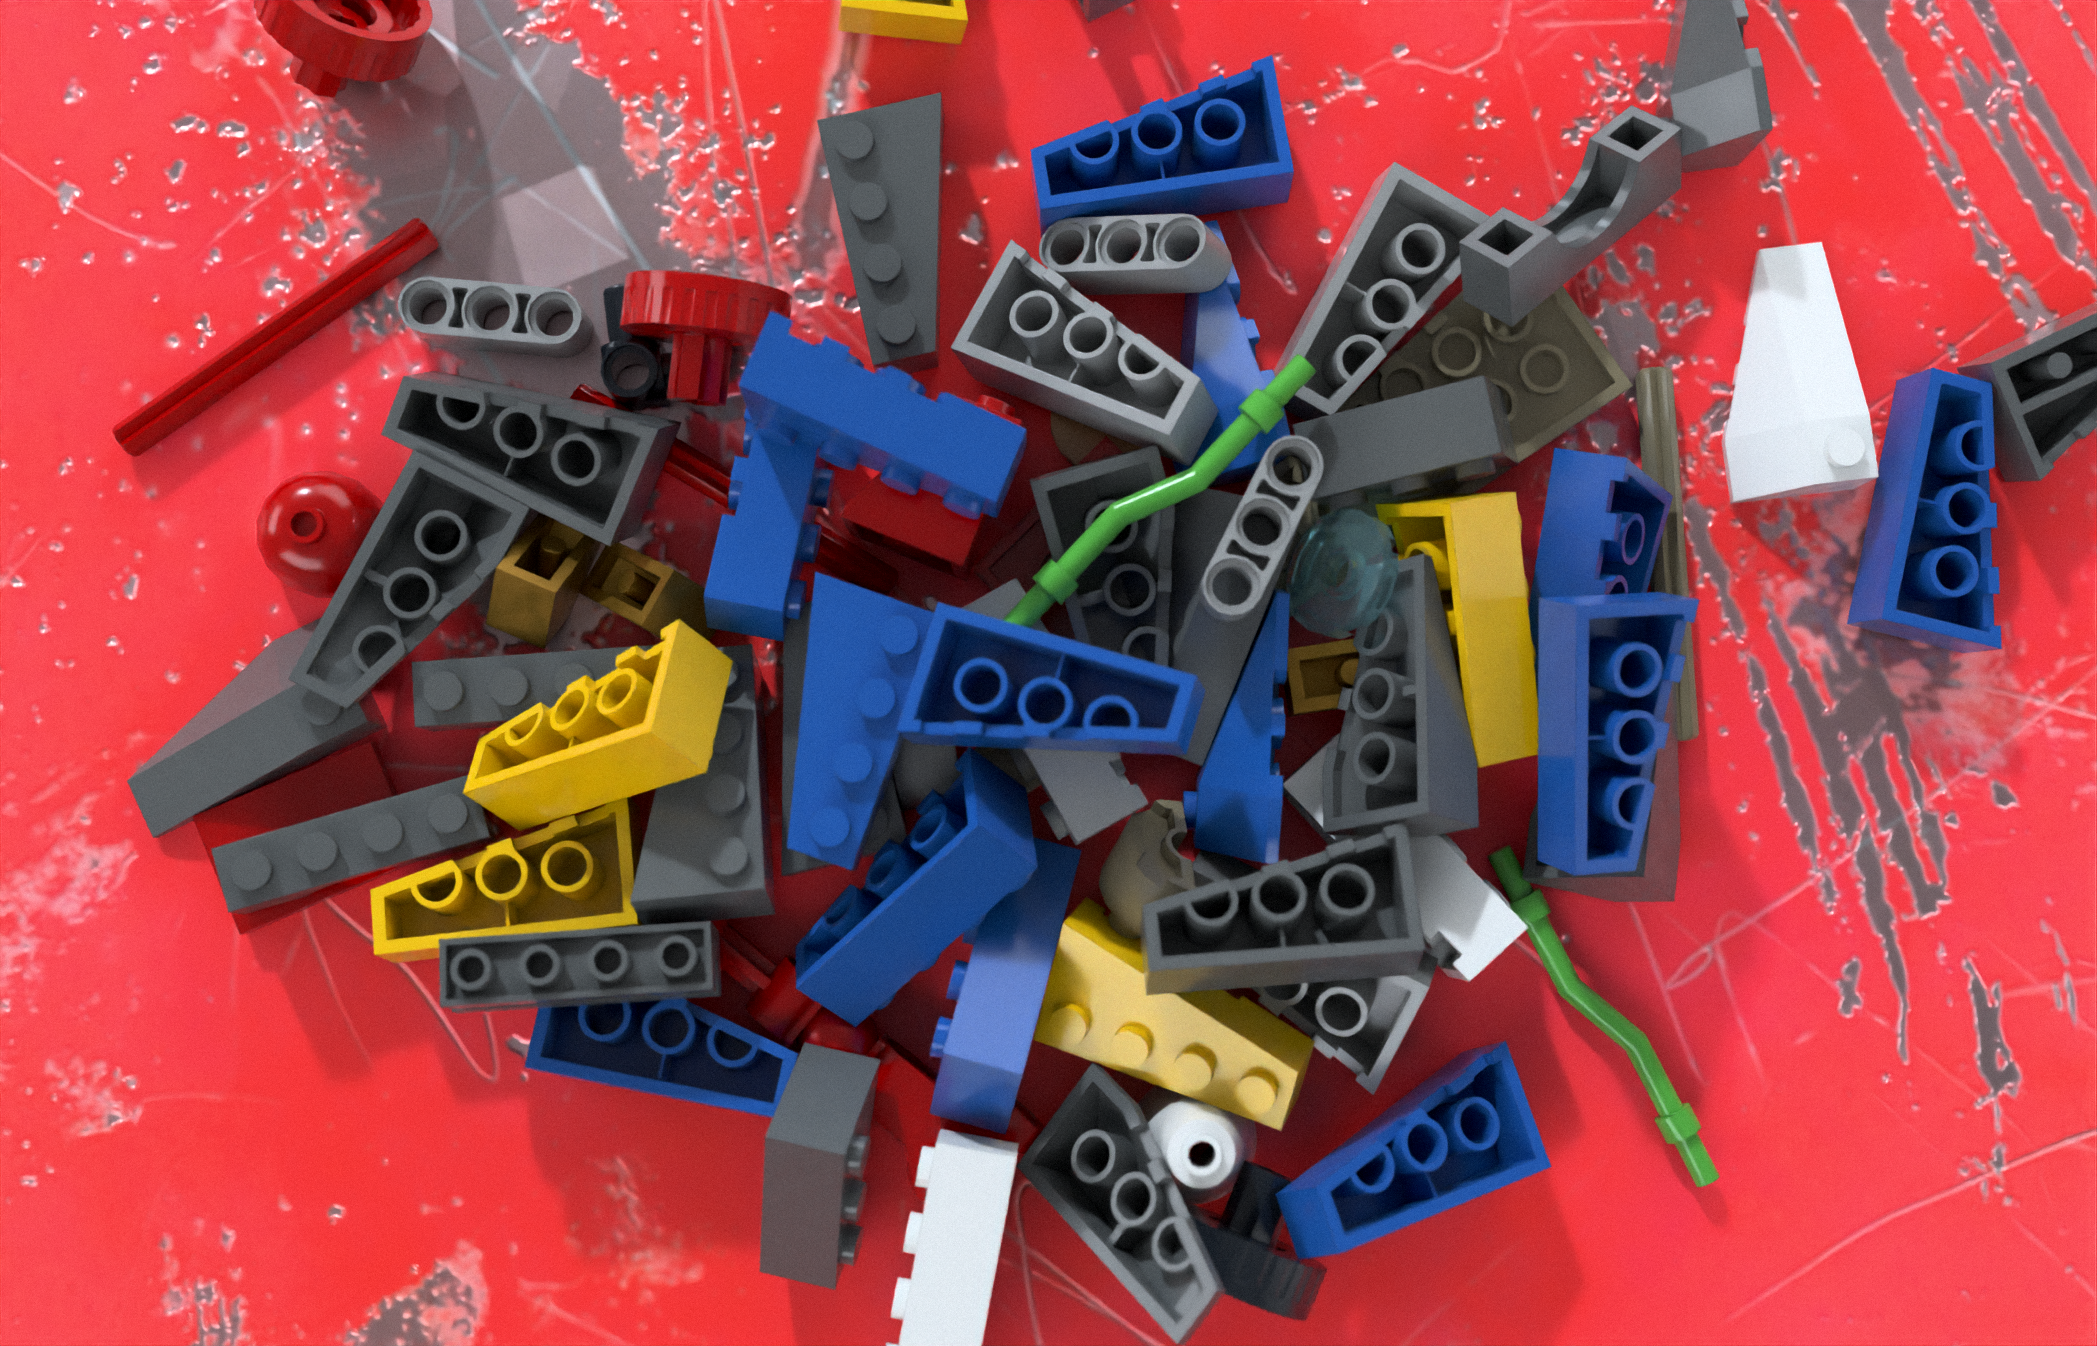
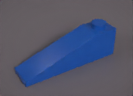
[1172,220,1291,488]
[1182,588,1290,864]

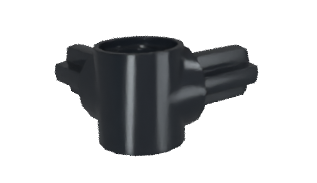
[600,283,672,411]

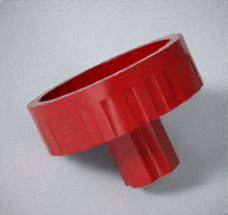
[254,0,433,98]
[620,270,793,407]

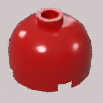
[257,471,383,598]

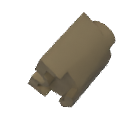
[1099,799,1196,939]

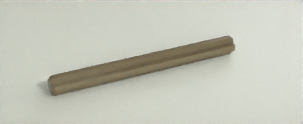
[1635,366,1699,741]

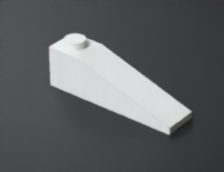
[1721,242,1879,504]

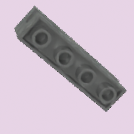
[439,921,722,1014]

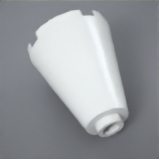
[1138,1085,1257,1204]

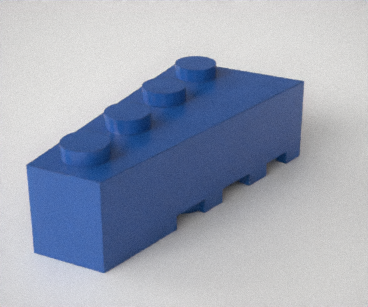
[1030,55,1294,239]
[738,310,1027,519]
[1847,368,2002,653]
[1528,448,1673,697]
[896,602,1206,755]
[796,746,1038,1027]
[929,837,1082,1135]
[1276,1041,1551,1260]

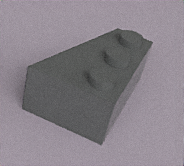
[1957,301,2097,482]
[1293,375,1519,513]
[759,1042,881,1290]

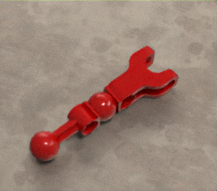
[704,919,1044,1204]

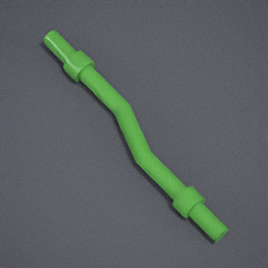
[1002,354,1316,628]
[1487,845,1720,1187]

